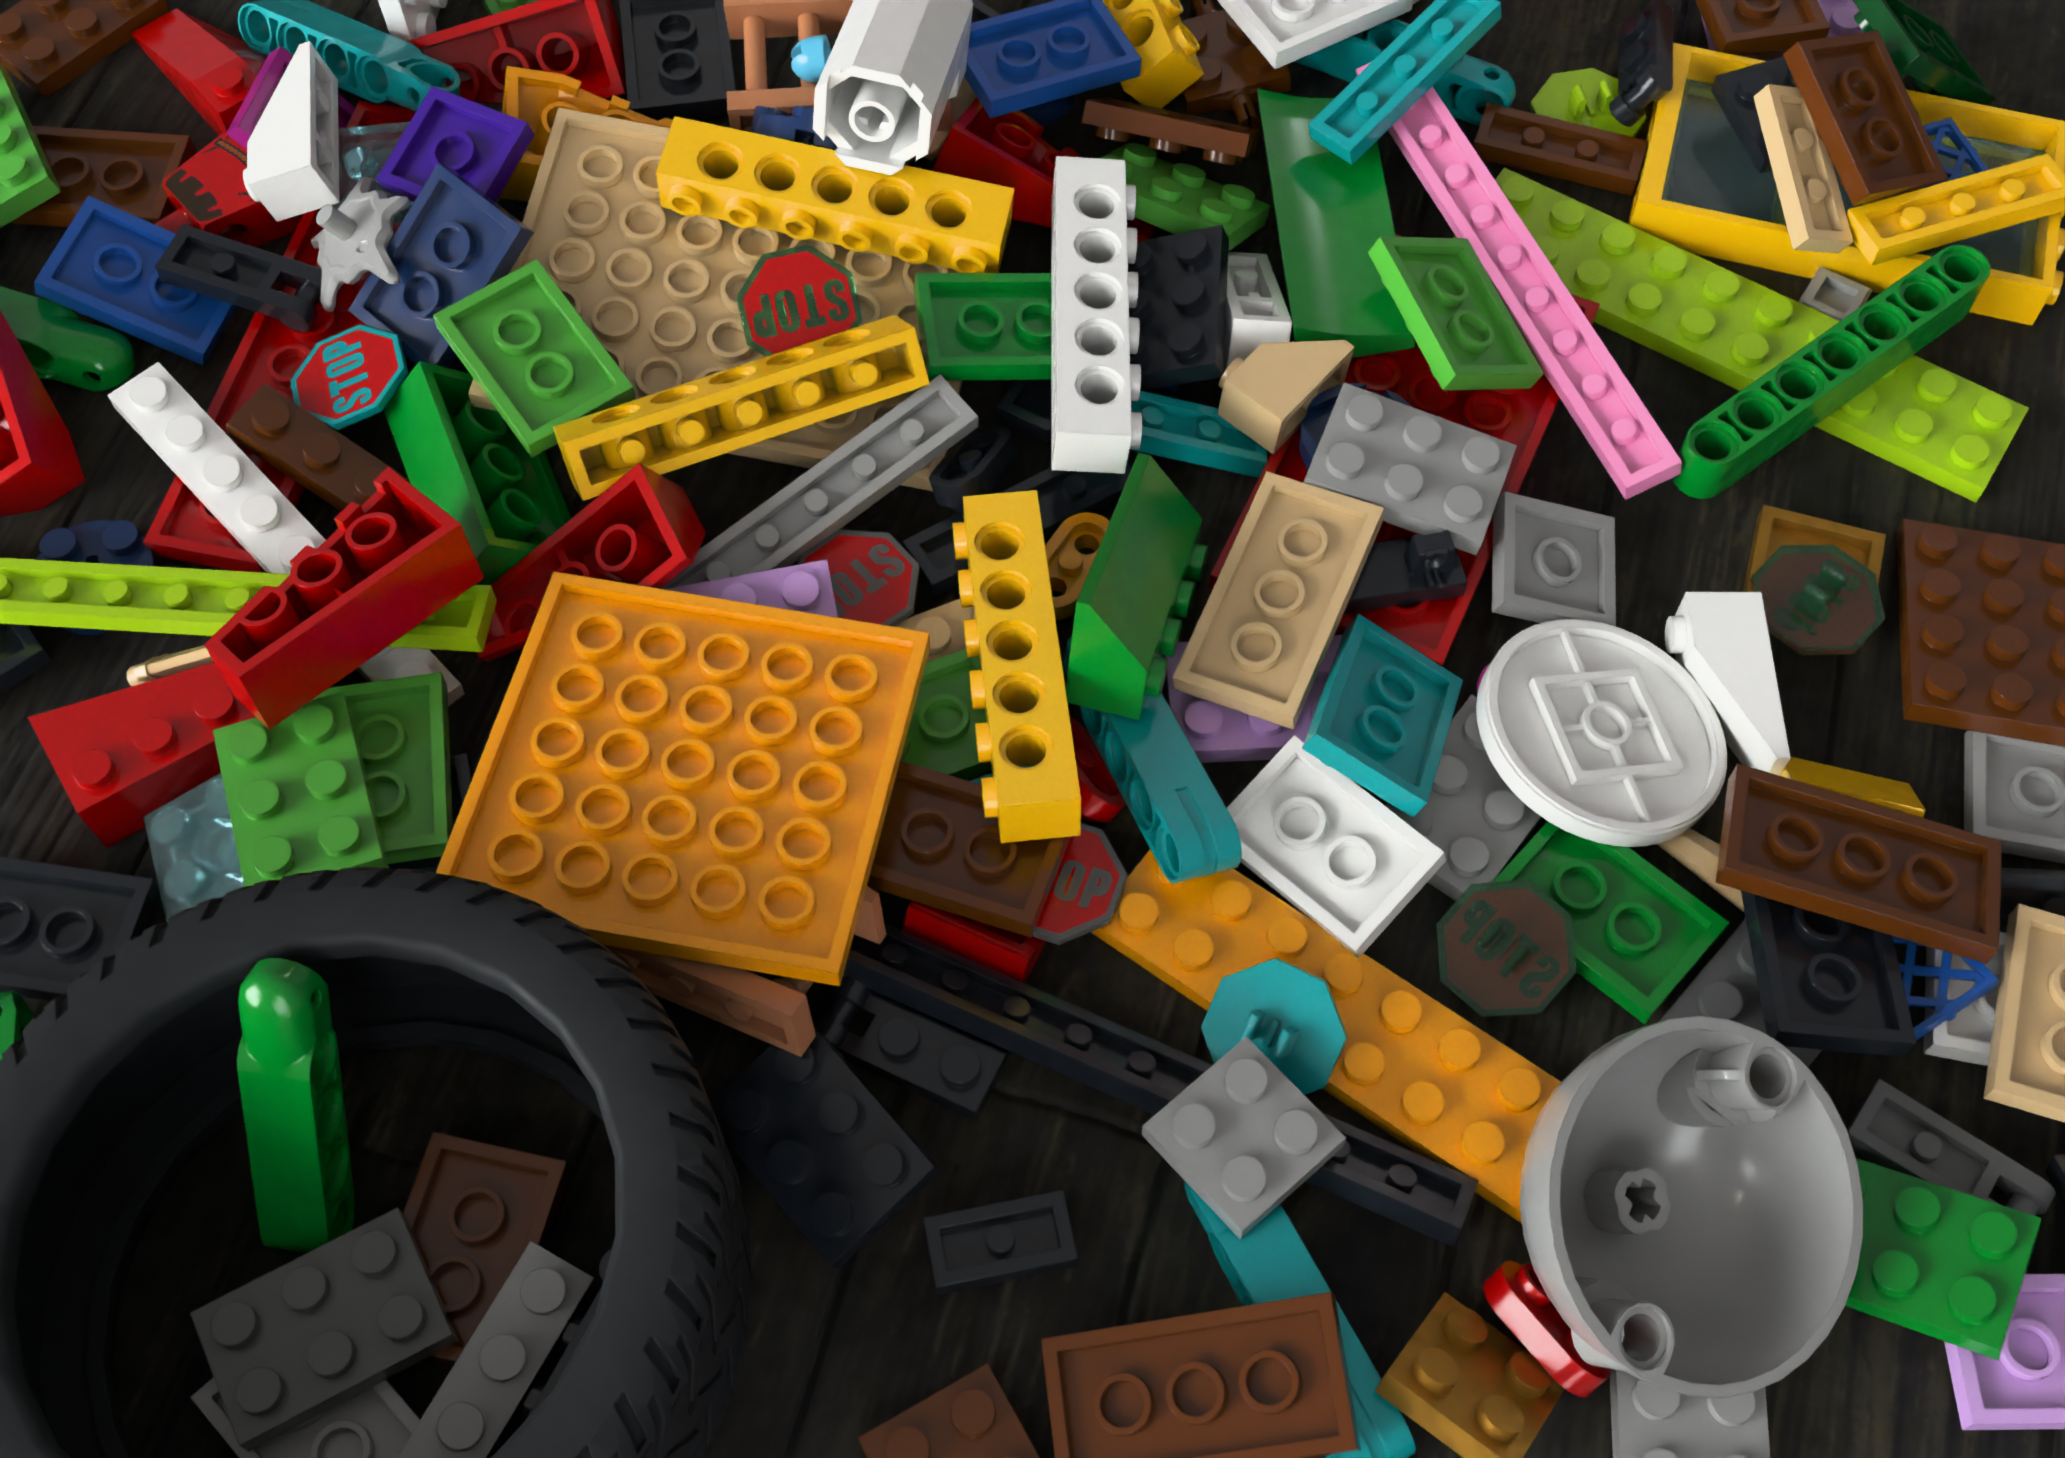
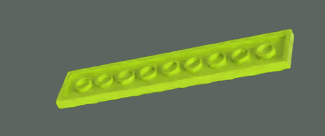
[1453,167,2029,503]

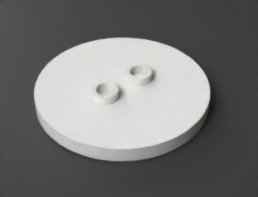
[1476,619,1727,847]

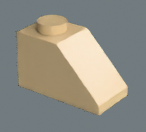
[1217,340,1355,454]

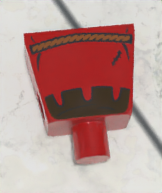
[154,130,300,248]

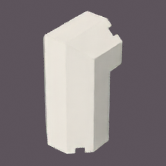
[813,0,973,175]

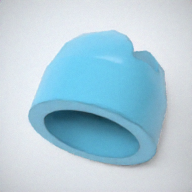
[791,34,831,83]

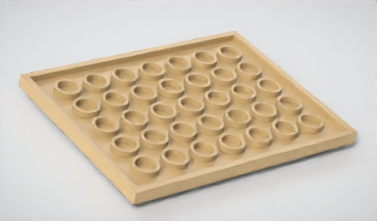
[468,108,963,491]

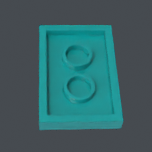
[1302,614,1463,818]

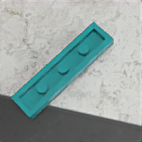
[1308,0,1502,165]

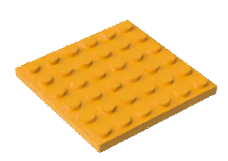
[436,572,930,987]

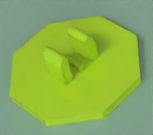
[1530,68,1647,138]

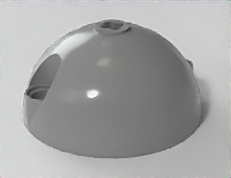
[1520,1016,1863,1398]

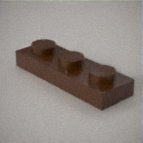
[1473,102,1648,196]
[226,383,410,511]

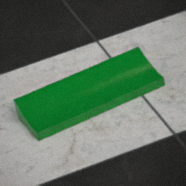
[1257,89,1415,358]

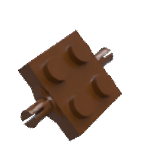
[1180,0,1291,129]

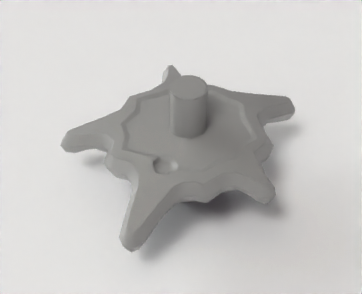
[311,176,411,312]

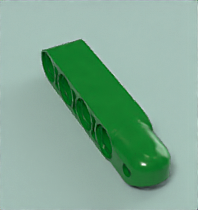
[0,286,136,392]
[237,958,355,1254]

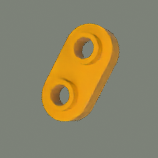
[1045,512,1110,620]

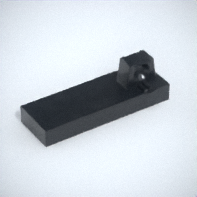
[1344,530,1467,614]

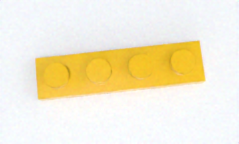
[1846,153,2065,266]

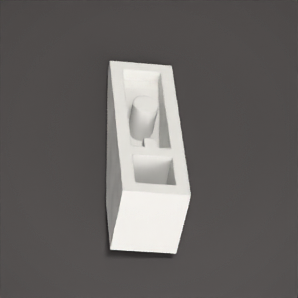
[243,41,340,222]
[1223,252,1292,373]
[1665,592,1791,776]

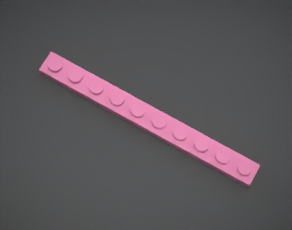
[1356,62,1682,500]

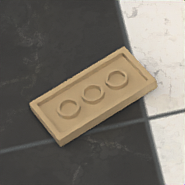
[1172,471,1384,730]

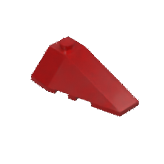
[406,0,627,104]
[130,8,267,136]
[931,97,1156,242]
[0,310,85,517]
[477,463,706,662]

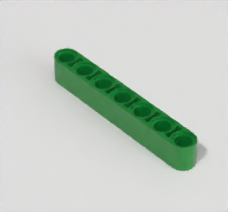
[1673,245,1991,499]

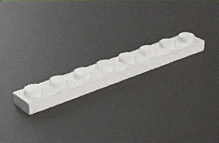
[108,362,464,706]

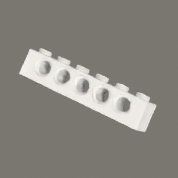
[1051,156,1142,474]

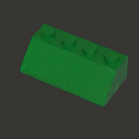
[383,361,571,585]
[1066,453,1209,720]

